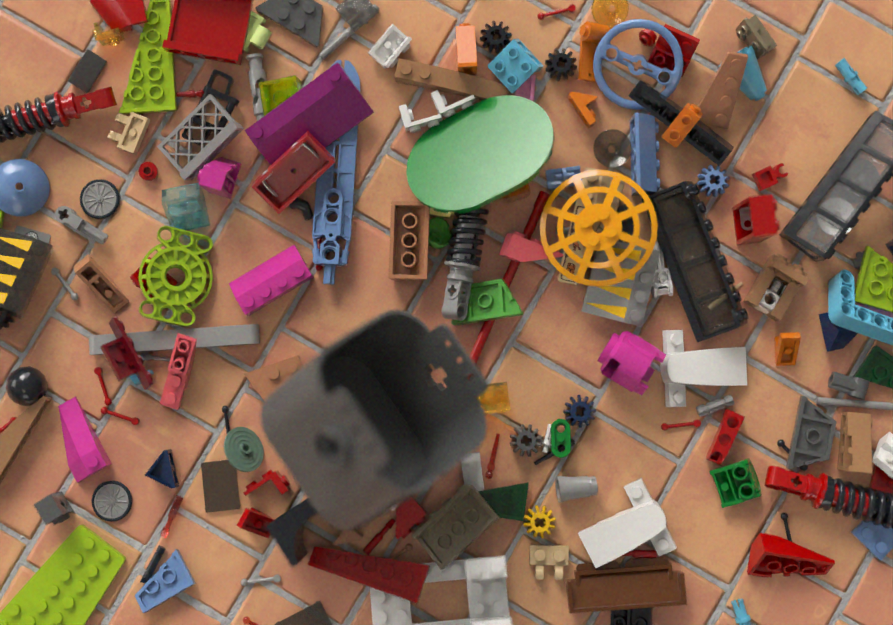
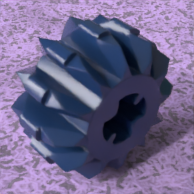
[563,395,596,428]

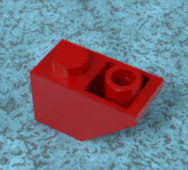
[395,496,427,540]

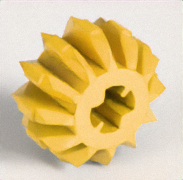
[523,505,556,538]

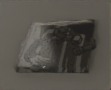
[335,0,379,32]

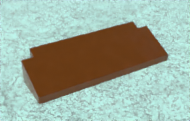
[565,557,687,613]

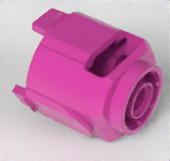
[597,331,666,395]

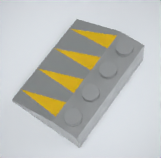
[581,241,661,327]

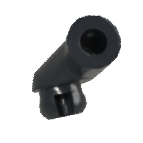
[289,197,313,221]

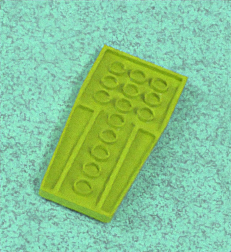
[0,525,126,625]

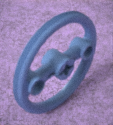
[593,19,683,110]

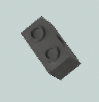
[34,491,74,525]

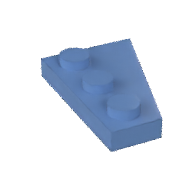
[135,549,196,613]

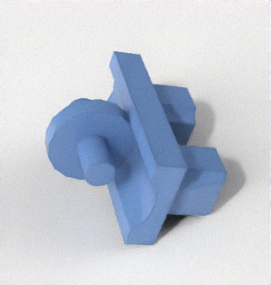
[545,166,582,190]

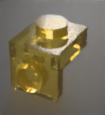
[93,22,125,46]

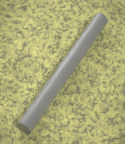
[319,4,380,60]
[816,397,893,410]

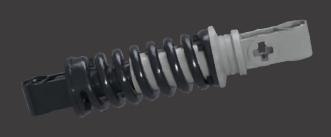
[442,203,491,321]

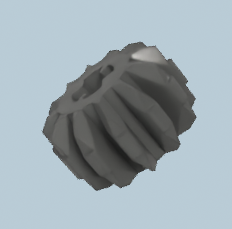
[510,424,542,457]

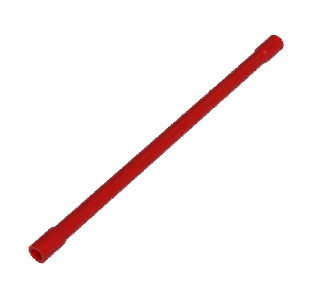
[468,191,550,379]

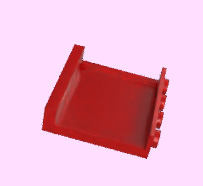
[162,0,253,65]

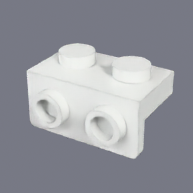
[368,24,412,68]

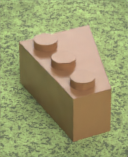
[837,412,873,473]

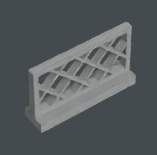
[157,94,244,181]

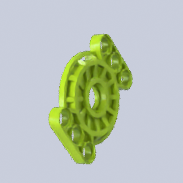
[138,226,213,327]

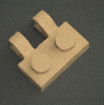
[108,112,151,155]
[529,545,569,580]

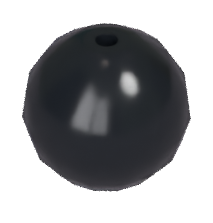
[6,366,48,406]

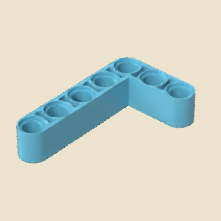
[828,269,893,346]

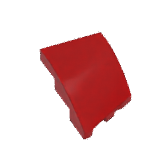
[90,0,148,34]

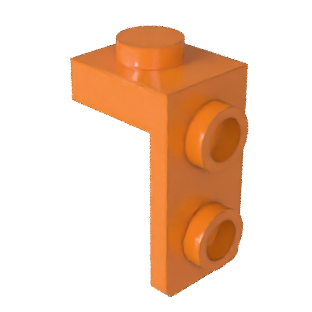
[662,103,703,148]

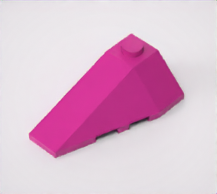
[58,397,112,483]

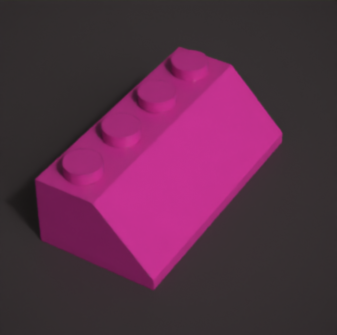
[229,244,314,316]

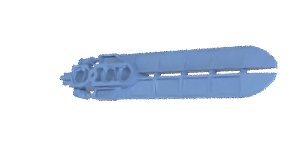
[312,60,360,285]

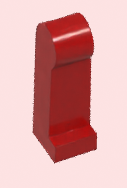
[706,408,745,466]

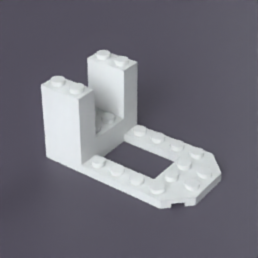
[370,556,512,625]

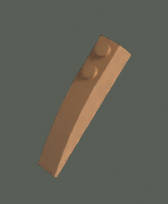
[395,58,509,100]
[0,396,52,484]

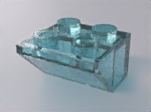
[162,182,210,230]

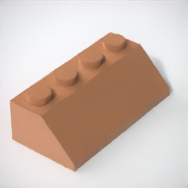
[389,201,430,281]

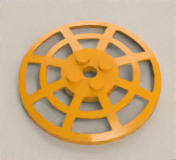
[540,170,658,287]

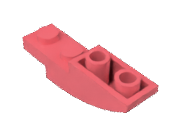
[160,333,197,410]

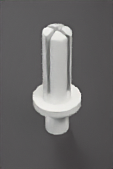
[541,424,551,453]

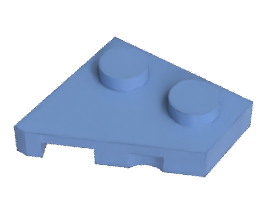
[851,520,893,560]

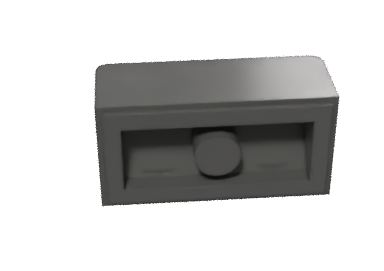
[68,49,107,93]

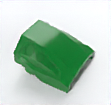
[709,458,762,508]

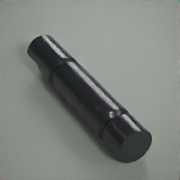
[140,545,166,583]

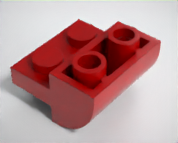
[648,24,700,77]

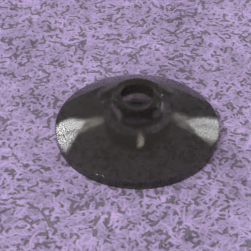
[593,129,632,167]

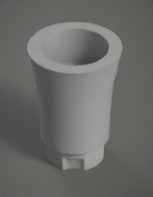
[555,476,598,503]

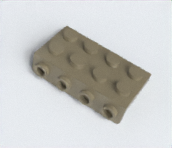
[412,484,499,569]

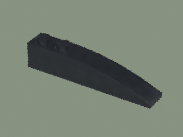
[628,80,734,166]

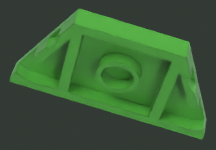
[451,279,523,326]

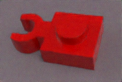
[752,163,788,191]

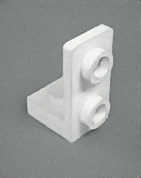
[431,90,475,118]
[399,104,442,133]
[461,452,484,491]

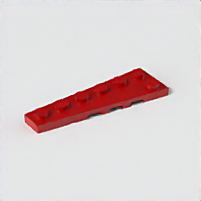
[308,546,430,603]

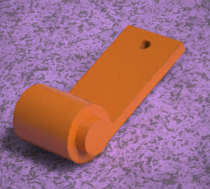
[578,21,610,83]

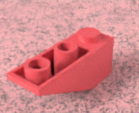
[499,231,563,262]

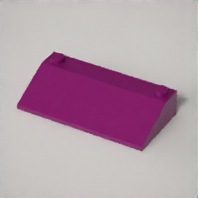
[245,62,374,172]

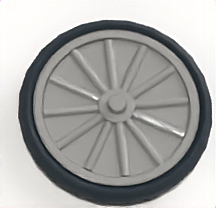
[80,179,120,219]
[91,481,132,522]

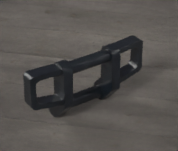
[182,69,240,146]

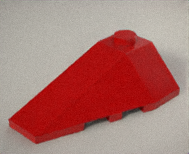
[747,533,835,577]

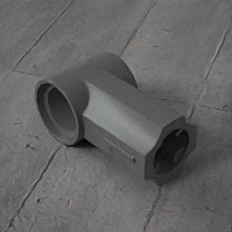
[828,372,870,400]

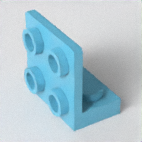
[488,39,544,93]

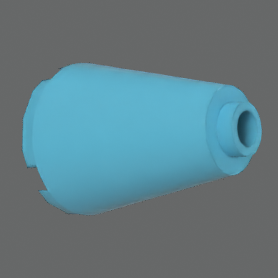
[718,45,767,101]

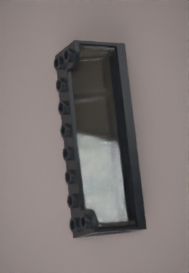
[641,181,749,343]

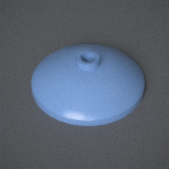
[0,159,50,216]

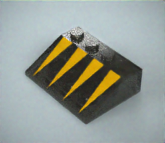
[0,228,53,320]

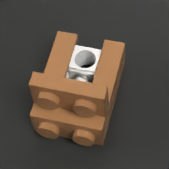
[743,254,809,321]

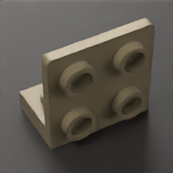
[736,15,777,60]

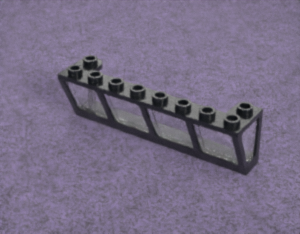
[779,111,893,262]

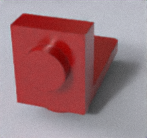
[243,470,290,496]

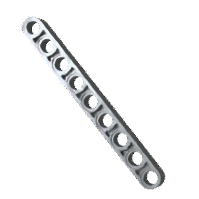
[88,324,260,355]

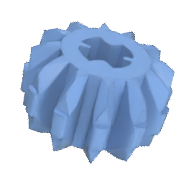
[696,165,730,197]

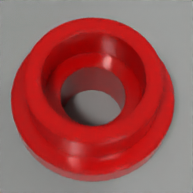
[639,29,657,46]
[138,162,158,181]

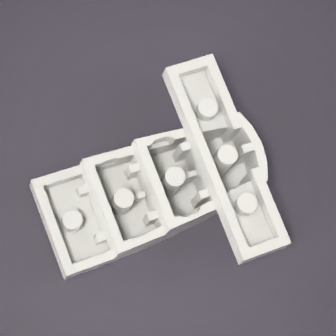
[660,330,747,407]
[578,478,677,568]

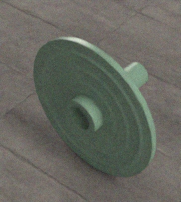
[224,427,264,472]

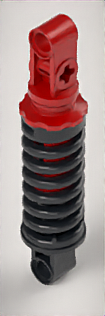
[0,86,117,143]
[764,466,893,529]

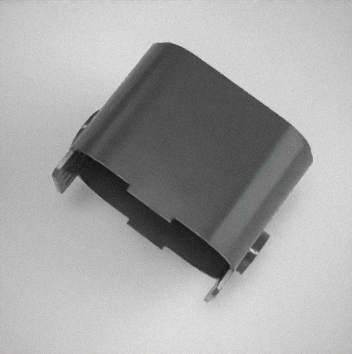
[261,310,488,530]

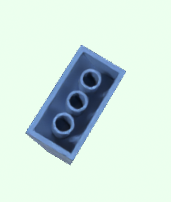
[630,113,660,195]

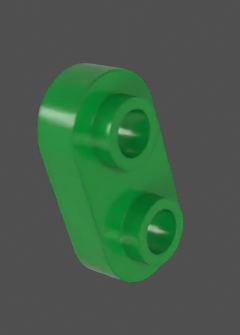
[551,419,571,458]

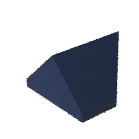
[819,313,858,352]
[145,449,179,489]

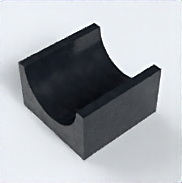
[266,498,318,568]

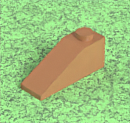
[74,254,129,313]

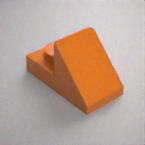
[567,92,598,129]
[774,332,801,366]

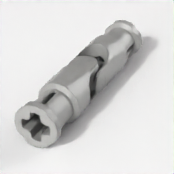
[246,53,271,121]

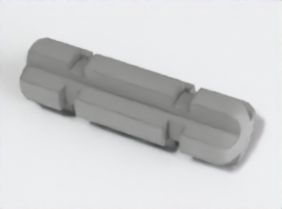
[696,395,734,417]

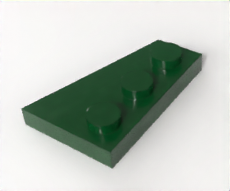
[853,345,893,389]
[478,482,529,521]

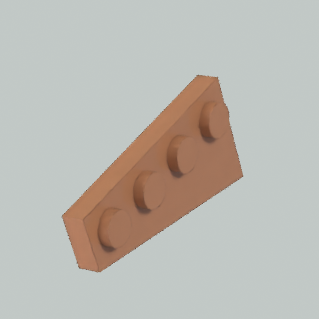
[698,51,748,129]

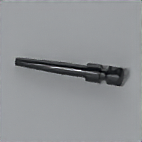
[534,438,575,465]

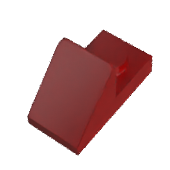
[237,508,275,538]

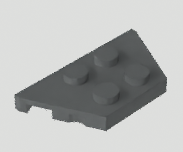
[256,0,323,48]
[786,396,836,469]

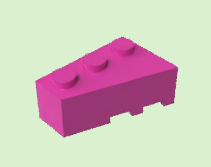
[197,157,241,199]

